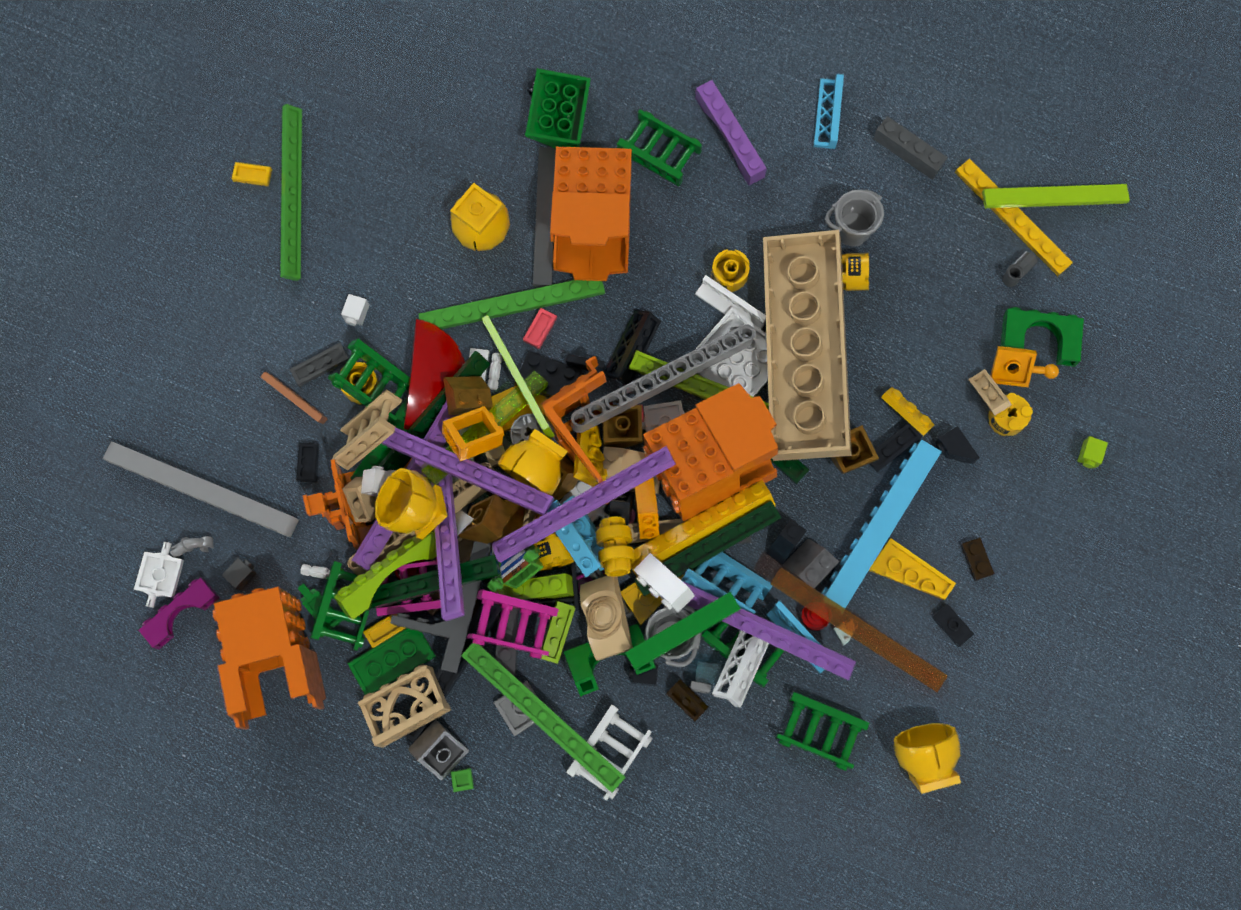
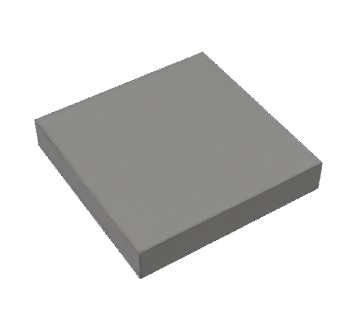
[493,681,537,736]

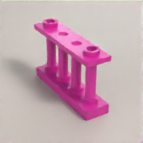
[376,557,441,616]
[467,590,559,659]

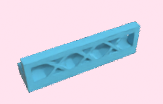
[814,74,844,149]

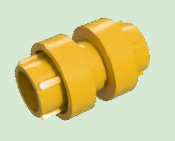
[596,516,635,577]

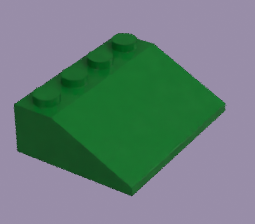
[525,68,591,149]

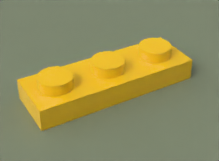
[881,387,934,436]

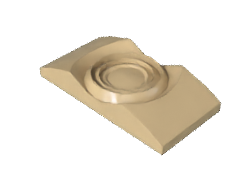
[580,576,633,661]

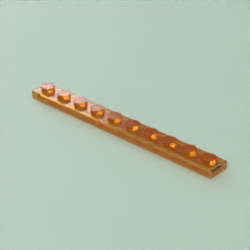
[770,567,948,692]

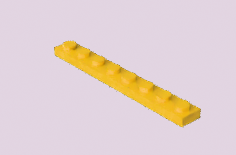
[955,159,1073,276]

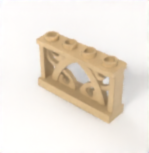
[358,664,451,748]

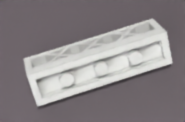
[695,275,766,329]
[712,630,769,708]

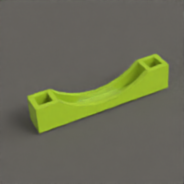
[334,529,437,620]

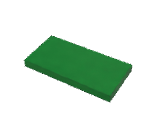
[347,628,436,695]

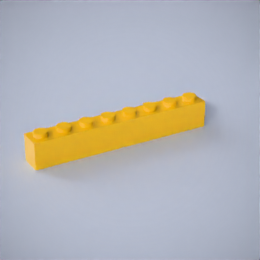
[631,480,776,577]

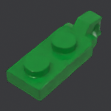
[297,583,343,630]

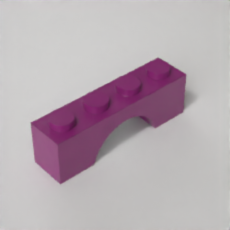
[138,578,220,650]

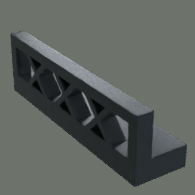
[604,310,661,386]

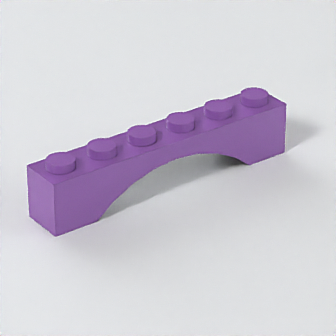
[695,80,767,185]

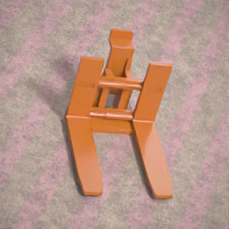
[541,356,613,505]
[303,458,412,550]

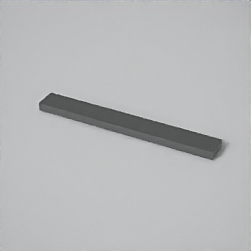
[533,147,556,287]

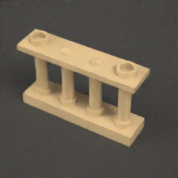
[332,390,402,470]

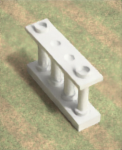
[566,705,653,801]

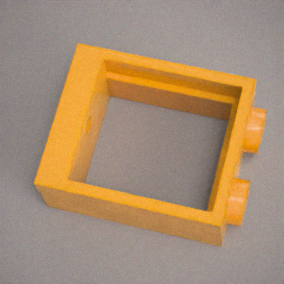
[442,406,504,462]
[634,477,659,539]

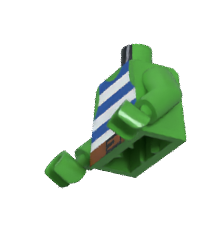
[487,545,543,593]

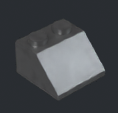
[781,538,839,593]
[408,719,469,781]

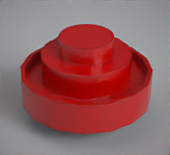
[801,601,831,631]

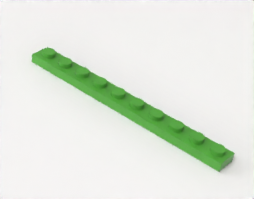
[280,104,302,281]
[419,280,605,329]
[461,643,626,793]

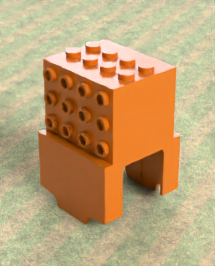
[550,147,632,281]
[643,383,778,522]
[212,587,326,730]

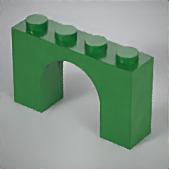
[1001,307,1084,367]
[564,624,656,696]

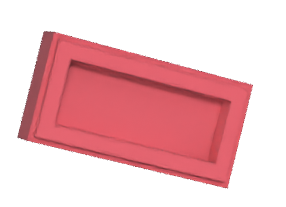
[523,308,557,349]

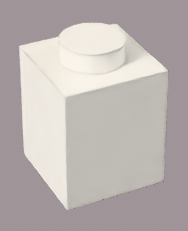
[341,294,370,326]

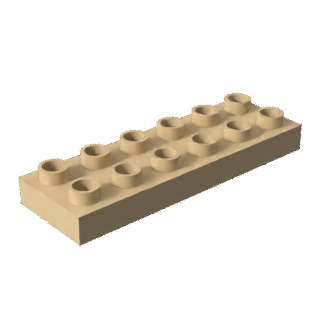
[763,230,852,461]

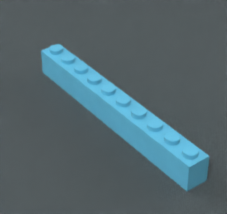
[819,439,942,616]

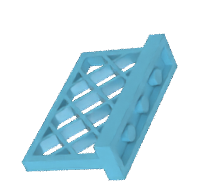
[766,601,825,674]

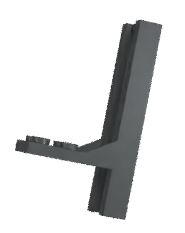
[390,541,491,673]

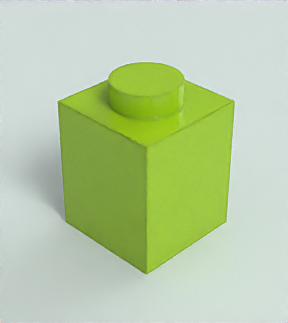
[1077,436,1108,468]

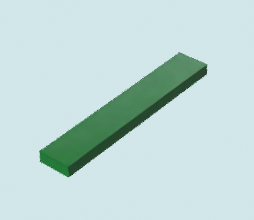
[625,591,741,671]

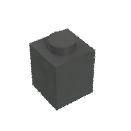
[222,558,257,591]

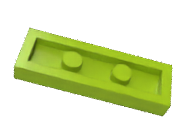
[541,601,575,664]

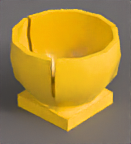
[450,183,510,251]
[498,429,568,495]
[375,468,447,540]
[894,723,961,794]

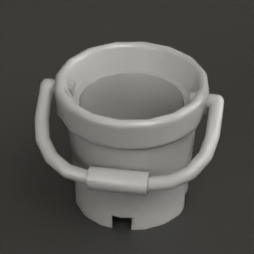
[825,189,884,247]
[646,605,701,667]

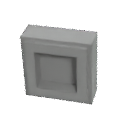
[690,681,711,694]

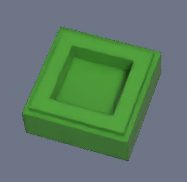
[451,768,474,792]

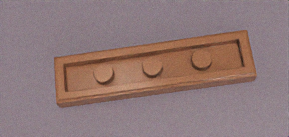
[261,372,328,424]

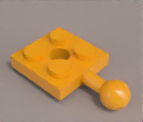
[990,346,1059,387]

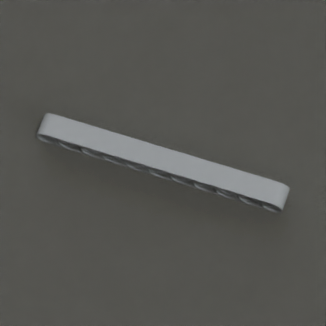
[571,325,755,433]
[102,442,299,538]

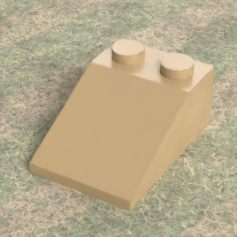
[603,446,660,494]

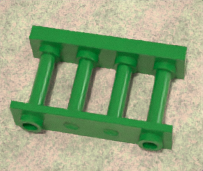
[617,110,702,187]
[328,339,410,423]
[310,561,381,651]
[701,621,790,688]
[775,692,869,771]

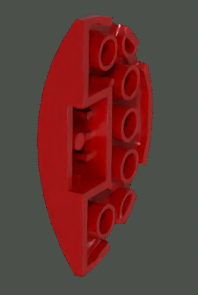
[403,319,465,430]

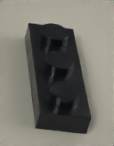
[869,423,922,473]

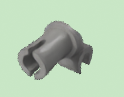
[170,536,214,558]

